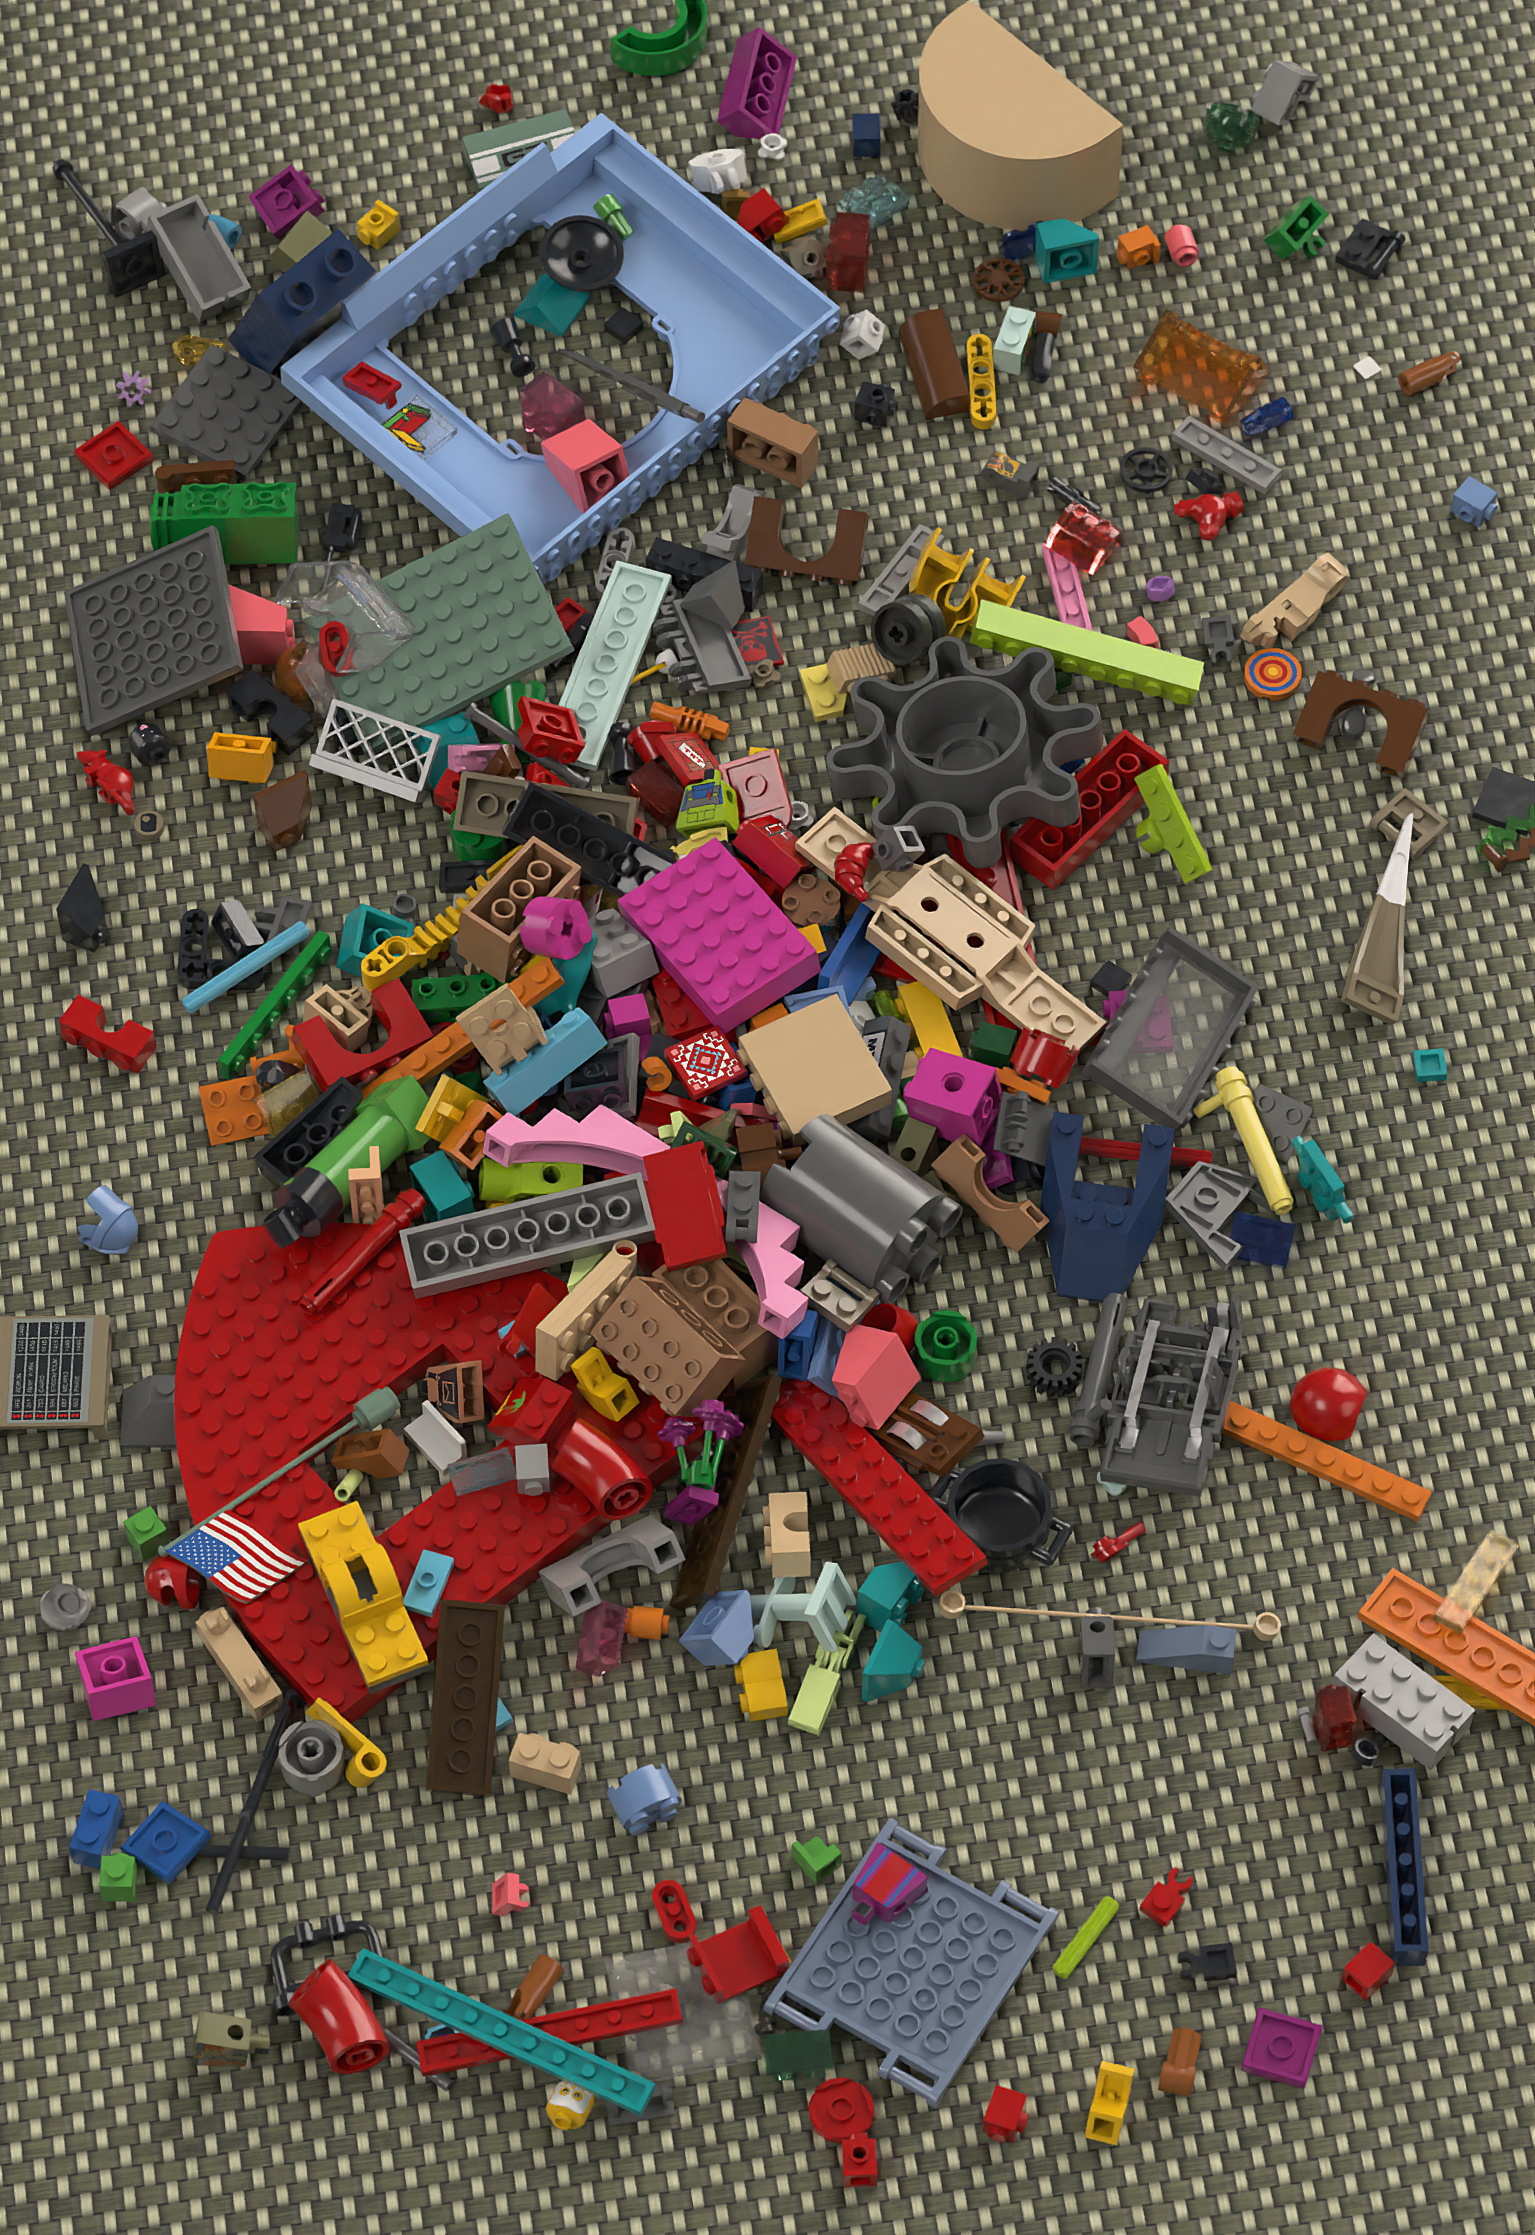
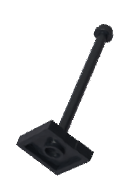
[53,159,164,298]

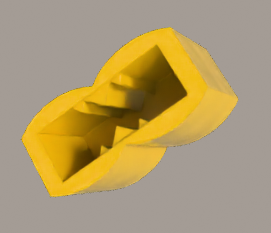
[733,1649,788,1722]

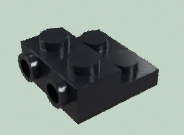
[564,1046,630,1114]

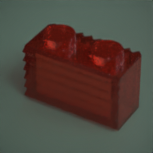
[626,759,687,828]
[1312,1685,1357,1752]

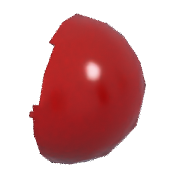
[1289,1367,1367,1441]

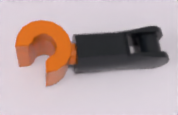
[641,1056,718,1106]

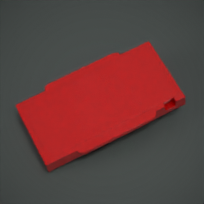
[643,1141,729,1272]

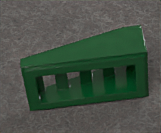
[670,1121,739,1179]

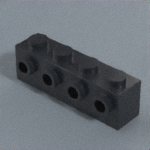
[646,537,763,613]

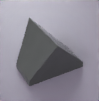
[680,560,745,630]

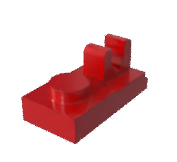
[342,361,402,410]

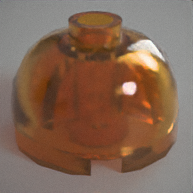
[275,641,329,701]

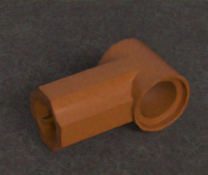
[1158,2027,1201,2098]

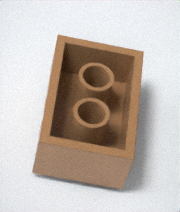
[727,397,818,489]

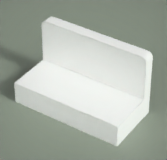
[404,1400,468,1476]

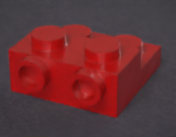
[517,696,585,764]

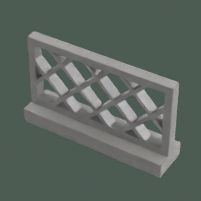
[309,699,442,802]

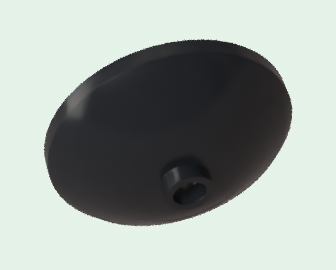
[540,215,624,292]

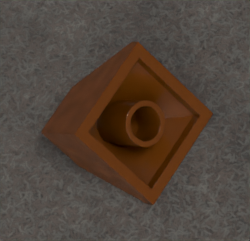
[253,770,312,852]

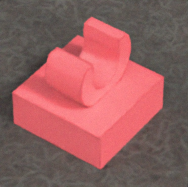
[492,1872,529,1917]

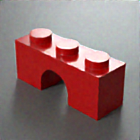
[59,994,157,1074]

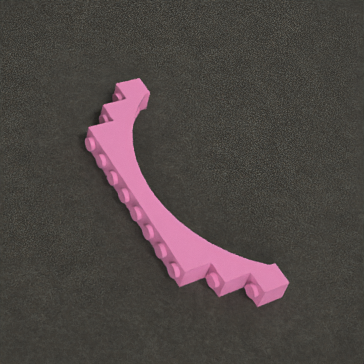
[483,1104,809,1339]

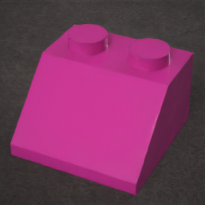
[75,1636,156,1722]

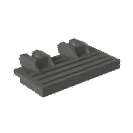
[651,598,751,695]

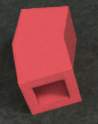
[1126,616,1159,649]

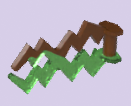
[1477,804,1535,873]

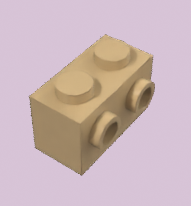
[509,1733,582,1795]

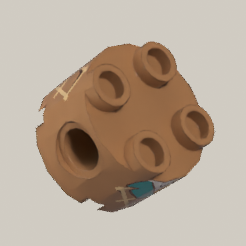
[782,874,840,937]

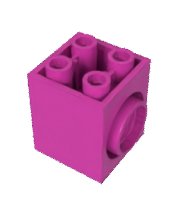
[903,1047,1002,1148]

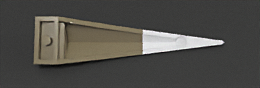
[1341,813,1414,1025]

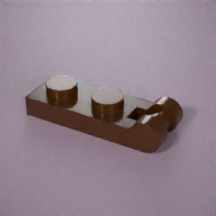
[155,460,237,494]

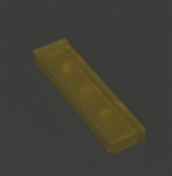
[1433,1529,1519,1634]

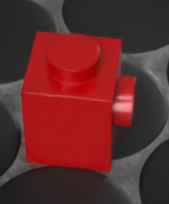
[982,2085,1029,2143]

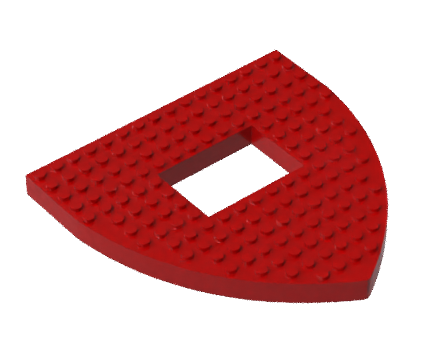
[174,1223,717,1724]

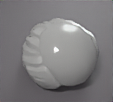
[40,1583,91,1631]

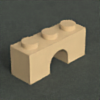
[763,1492,811,1578]

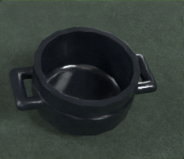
[929,1458,1073,1572]

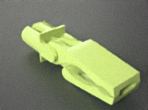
[788,1609,866,1736]

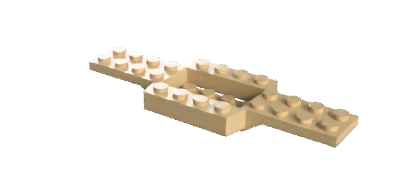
[795,806,1106,1053]

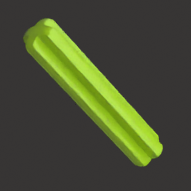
[1052,1896,1119,1979]

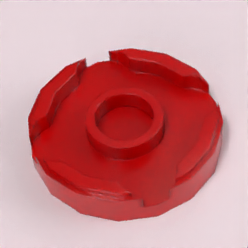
[808,2077,875,2144]

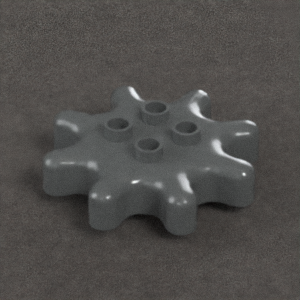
[826,636,1103,868]

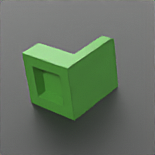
[792,1836,842,1884]

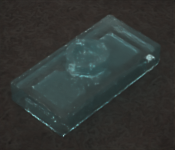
[447,1447,517,1496]

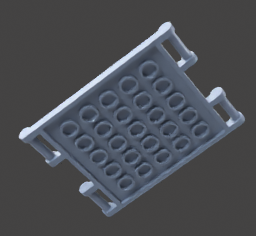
[763,1818,1060,2108]

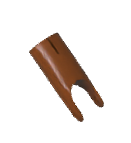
[1398,351,1460,396]
[505,1954,564,2020]

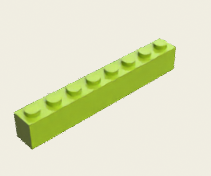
[969,600,1204,706]

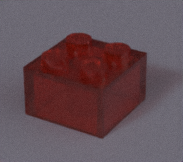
[826,211,870,293]

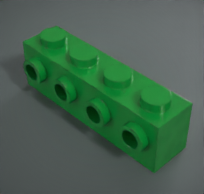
[412,972,520,1025]

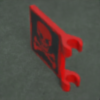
[731,616,784,667]

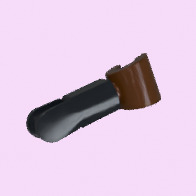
[1032,311,1063,383]

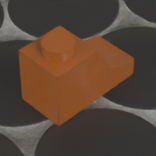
[331,1428,410,1479]

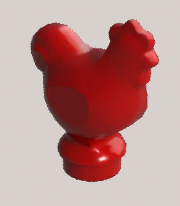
[1174,492,1244,541]

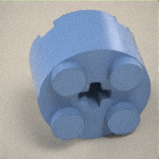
[606,1764,682,1836]

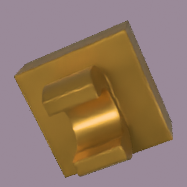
[722,188,750,221]

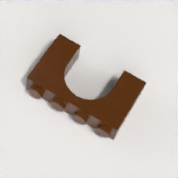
[744,496,870,586]
[1293,670,1429,780]

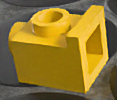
[357,199,401,251]

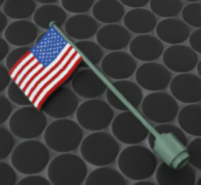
[158,1387,400,1604]

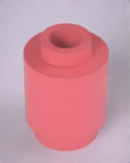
[1165,225,1198,267]

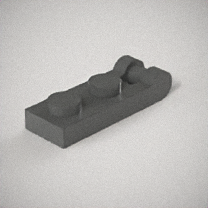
[726,1171,760,1243]

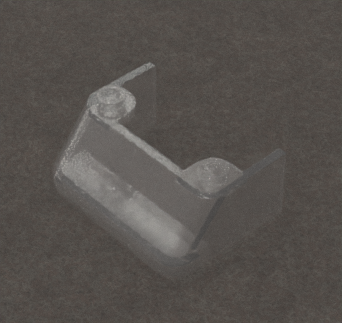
[274,560,416,673]

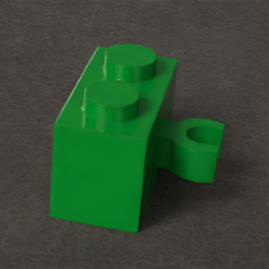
[1263,195,1329,260]

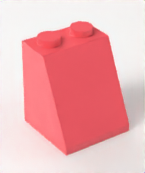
[541,419,630,514]
[228,584,296,665]
[832,1324,921,1430]

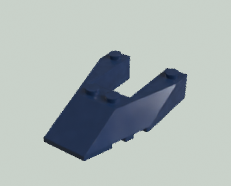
[1040,1112,1175,1303]

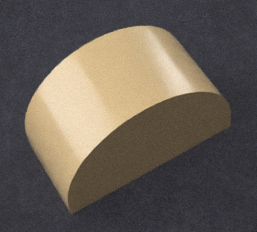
[917,0,1123,231]

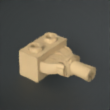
[303,984,376,1052]

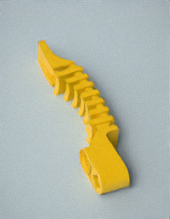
[361,845,523,992]

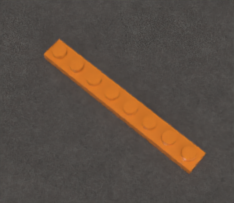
[359,956,565,1104]
[1221,1401,1432,1522]

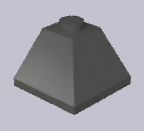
[120,1375,182,1448]

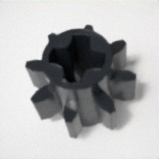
[891,89,919,123]

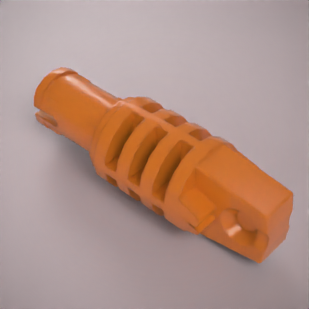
[650,701,730,741]

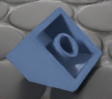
[679,1590,754,1666]

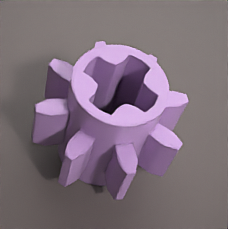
[116,370,152,406]

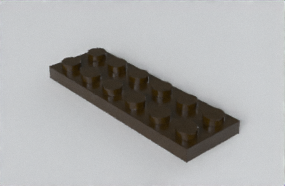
[425,1599,505,1797]

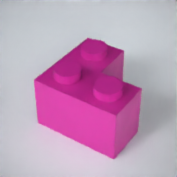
[604,993,652,1073]

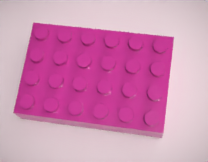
[617,837,821,1035]

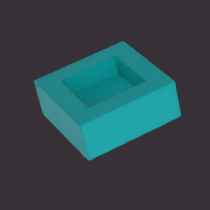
[1413,1048,1448,1082]

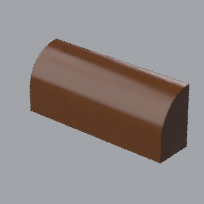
[898,308,970,420]

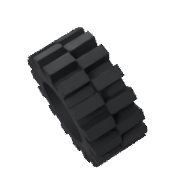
[1026,1337,1083,1398]

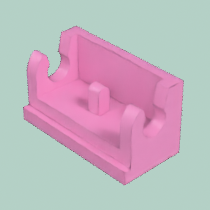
[448,743,515,774]

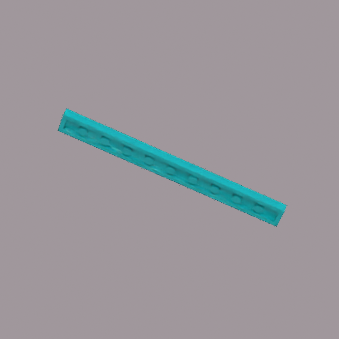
[347,1948,656,2116]

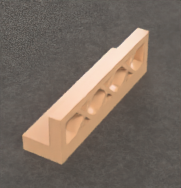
[348,1146,384,1224]

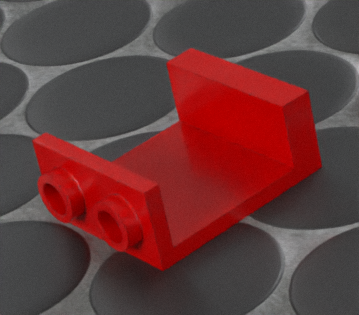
[686,1905,789,2005]

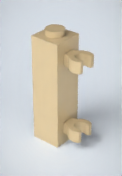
[196,1606,283,1722]

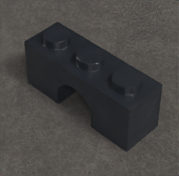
[226,669,314,756]

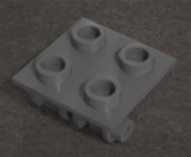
[1233,1083,1314,1163]
[993,1091,1055,1167]

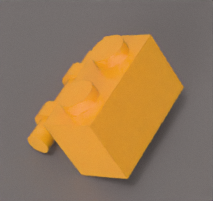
[207,732,278,784]

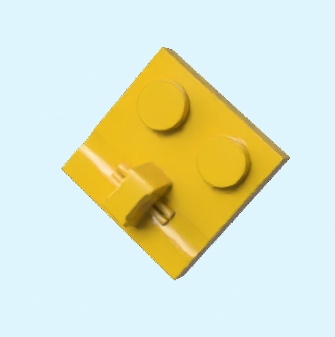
[415,1074,489,1143]

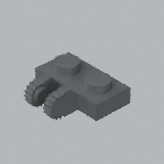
[253,896,312,956]

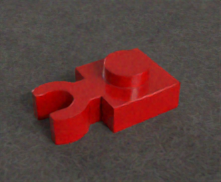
[1139,1867,1193,1928]

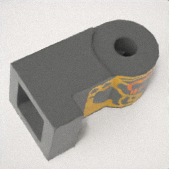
[981,452,1039,499]

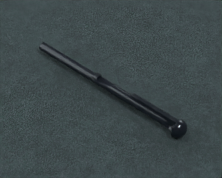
[206,1687,305,1914]

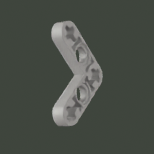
[595,527,677,606]

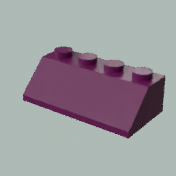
[717,27,797,140]

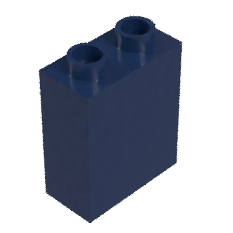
[227,228,376,375]

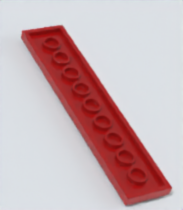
[770,1379,988,1597]

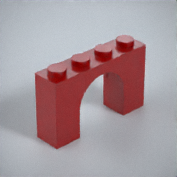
[291,978,434,1092]

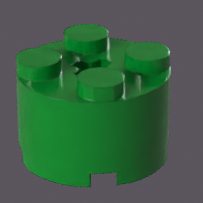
[450,810,511,861]
[914,1310,977,1383]

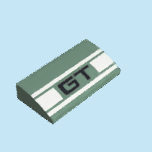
[462,109,575,191]

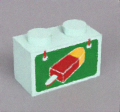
[993,306,1036,376]

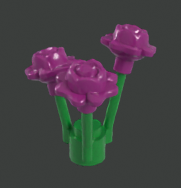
[657,1399,744,1491]

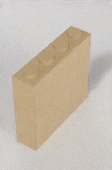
[736,994,892,1147]

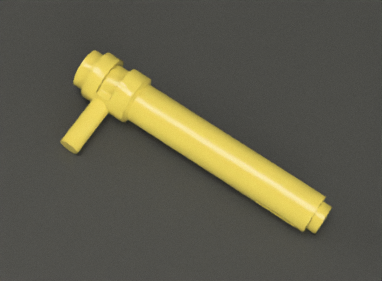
[1194,1066,1293,1215]

